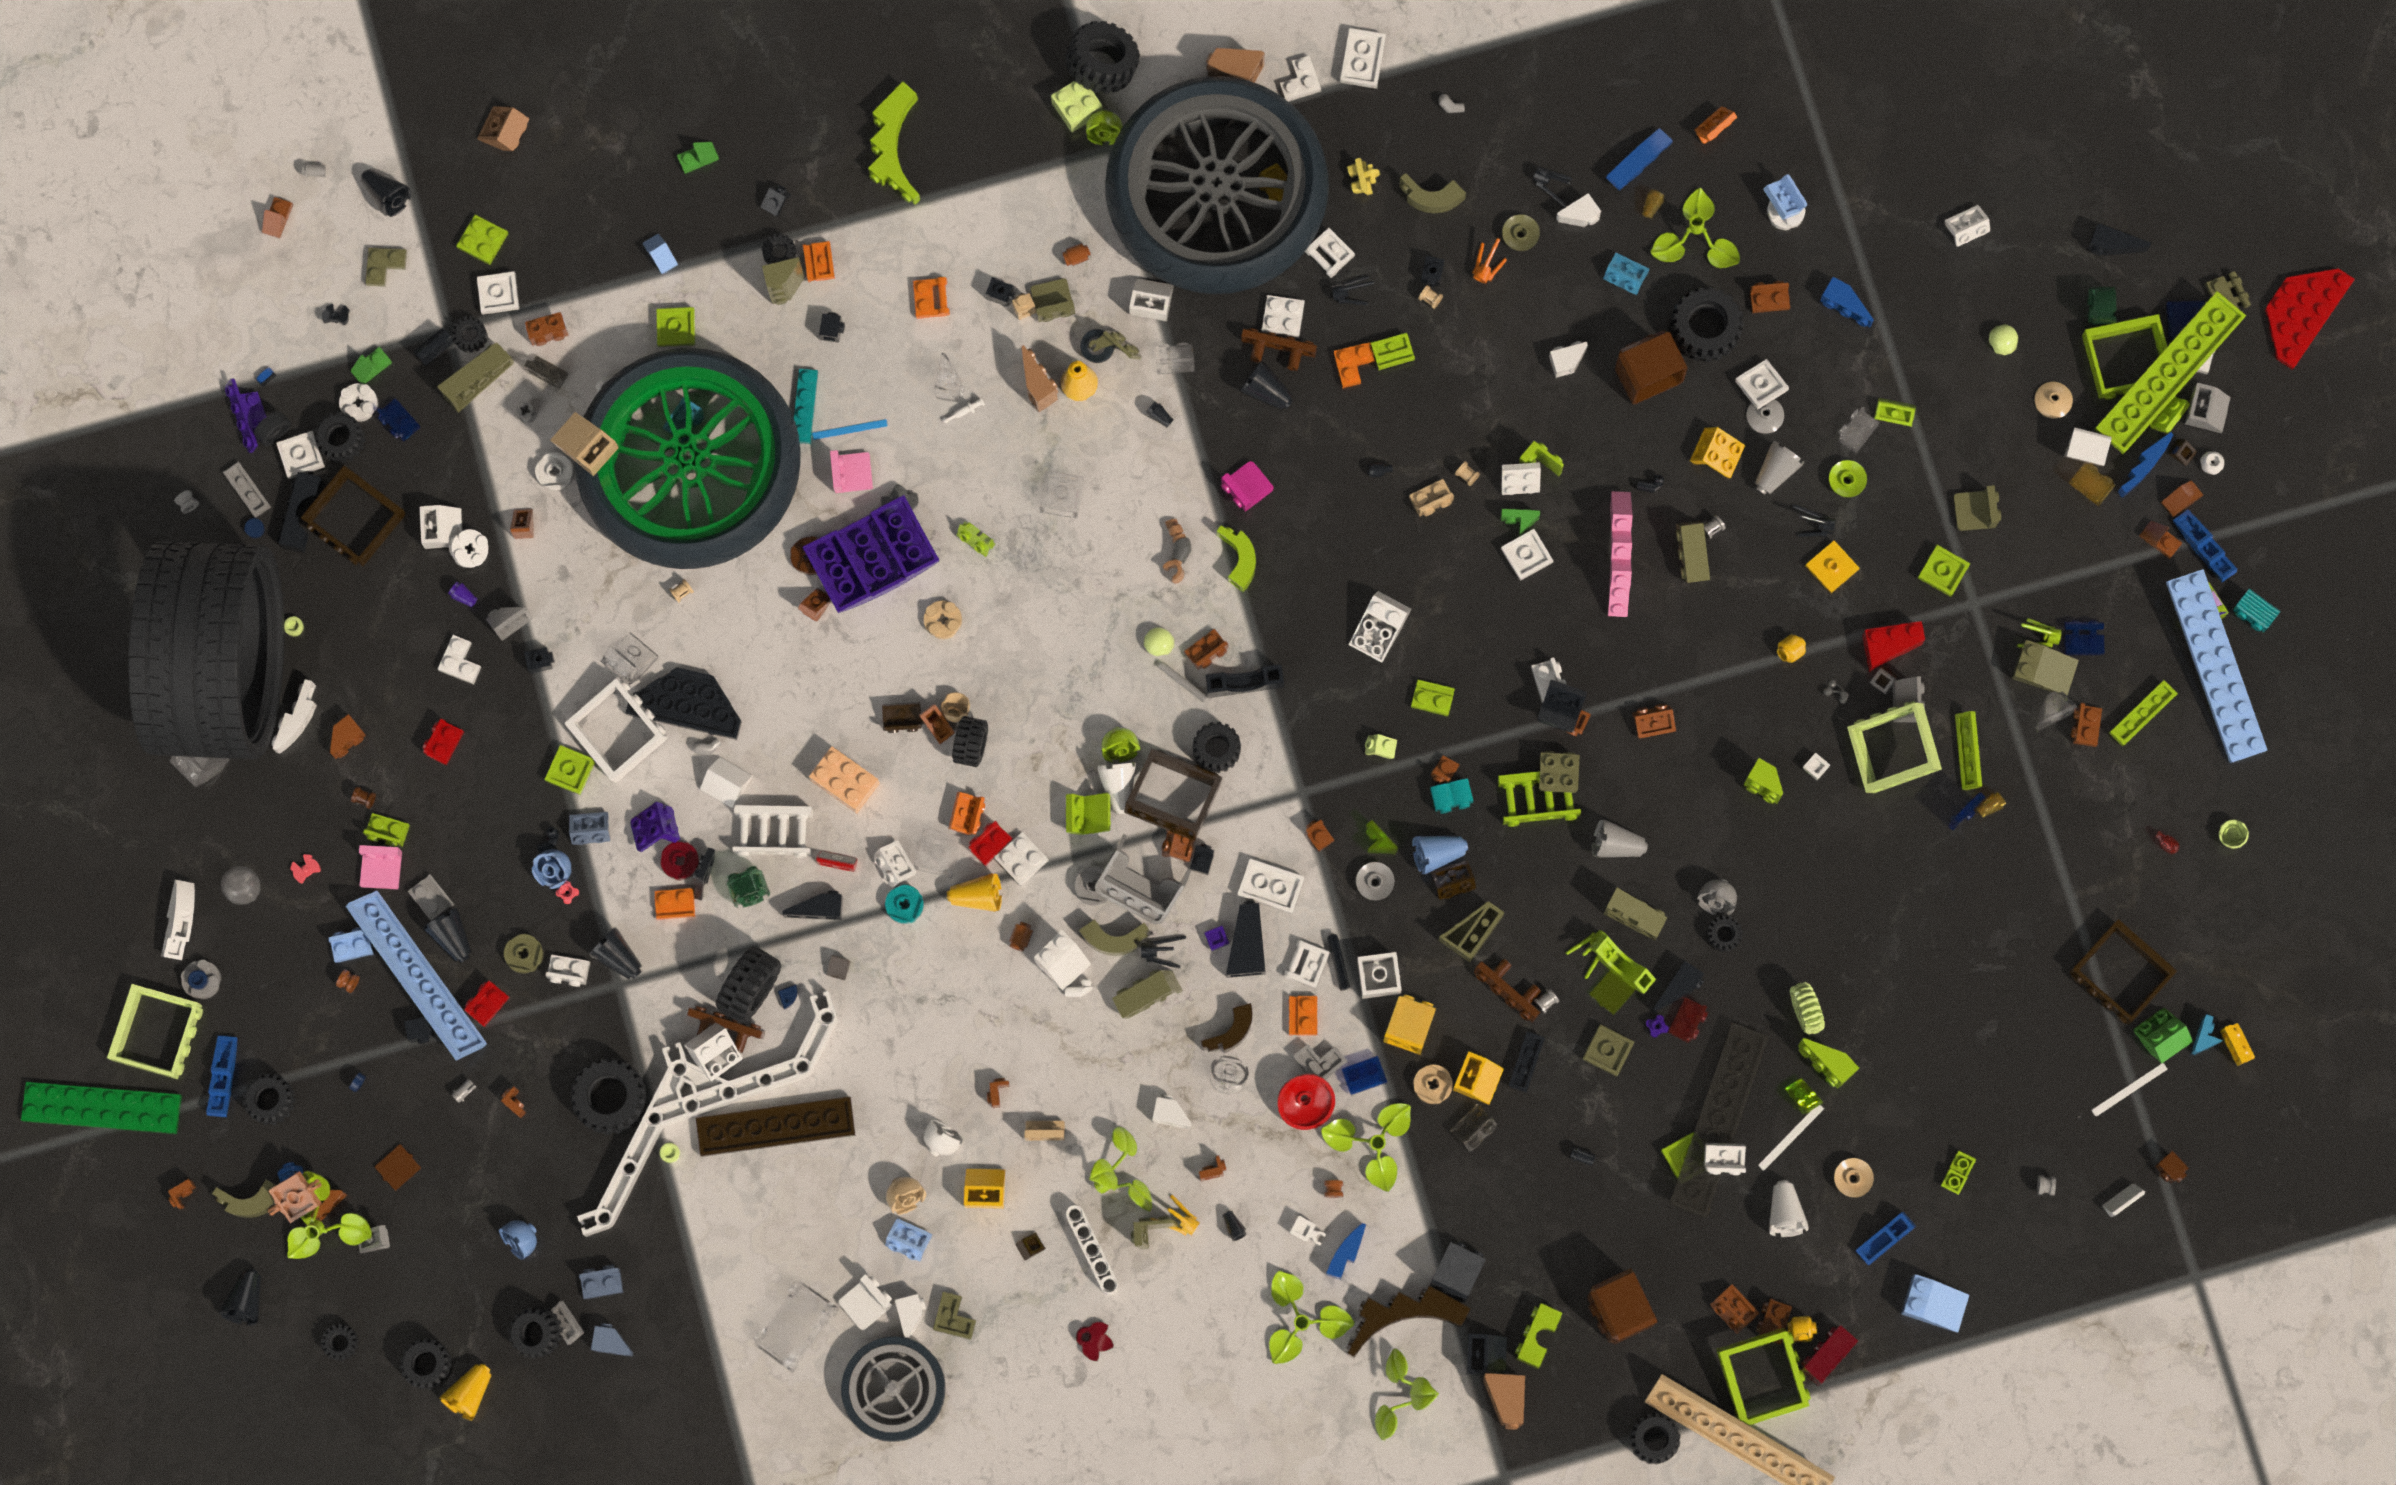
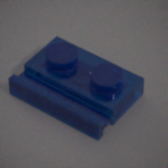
[1341,1056,1387,1096]

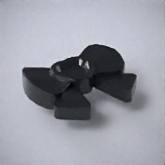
[322,304,350,326]

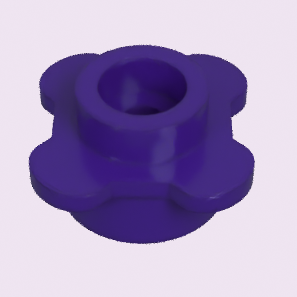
[1646,1015,1669,1037]

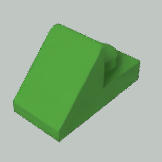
[677,142,719,174]
[351,347,392,384]
[1501,509,1540,536]

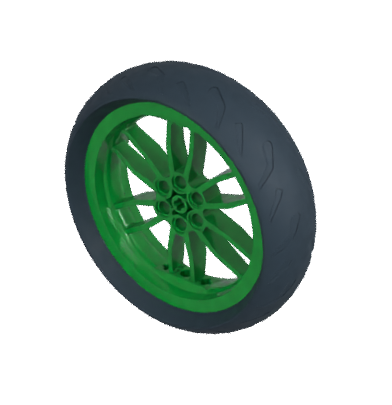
[575,348,801,569]

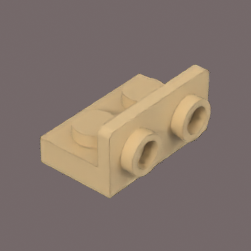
[1409,479,1454,517]
[1025,1121,1065,1141]

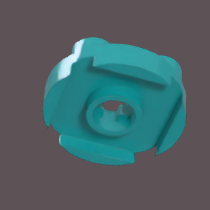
[885,885,924,924]

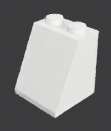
[1034,930,1091,991]

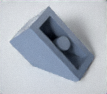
[591,1323,633,1357]

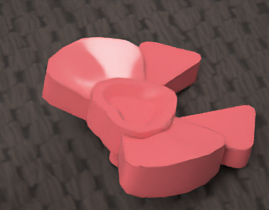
[290,854,321,884]

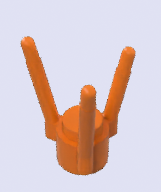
[1472,238,1507,284]

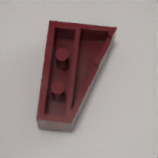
[1800,1325,1858,1387]

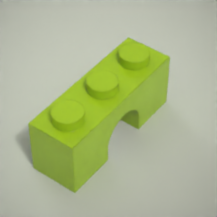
[1515,1304,1562,1369]

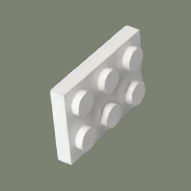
[1340,28,1386,89]
[1237,859,1305,914]

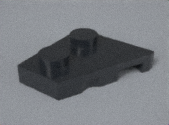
[693,848,715,901]

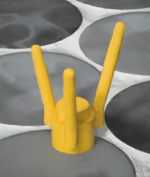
[1150,1195,1200,1236]

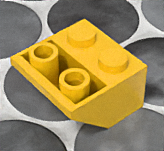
[1453,1051,1504,1105]
[964,1169,1006,1209]

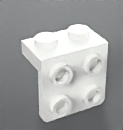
[839,1274,892,1330]

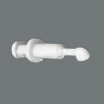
[943,397,985,423]

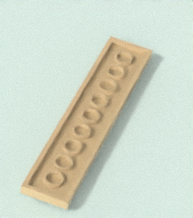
[1645,1375,1835,1485]

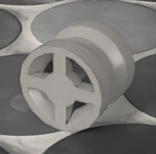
[174,490,199,514]
[2037,1175,2056,1196]

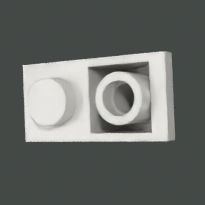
[1549,341,1588,378]

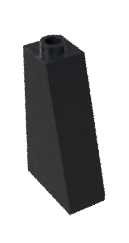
[1227,901,1266,978]

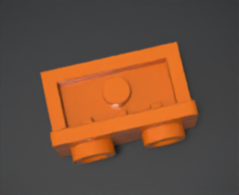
[948,792,985,835]

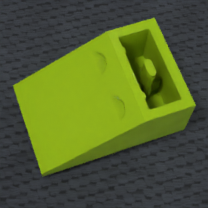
[1798,1038,1859,1089]

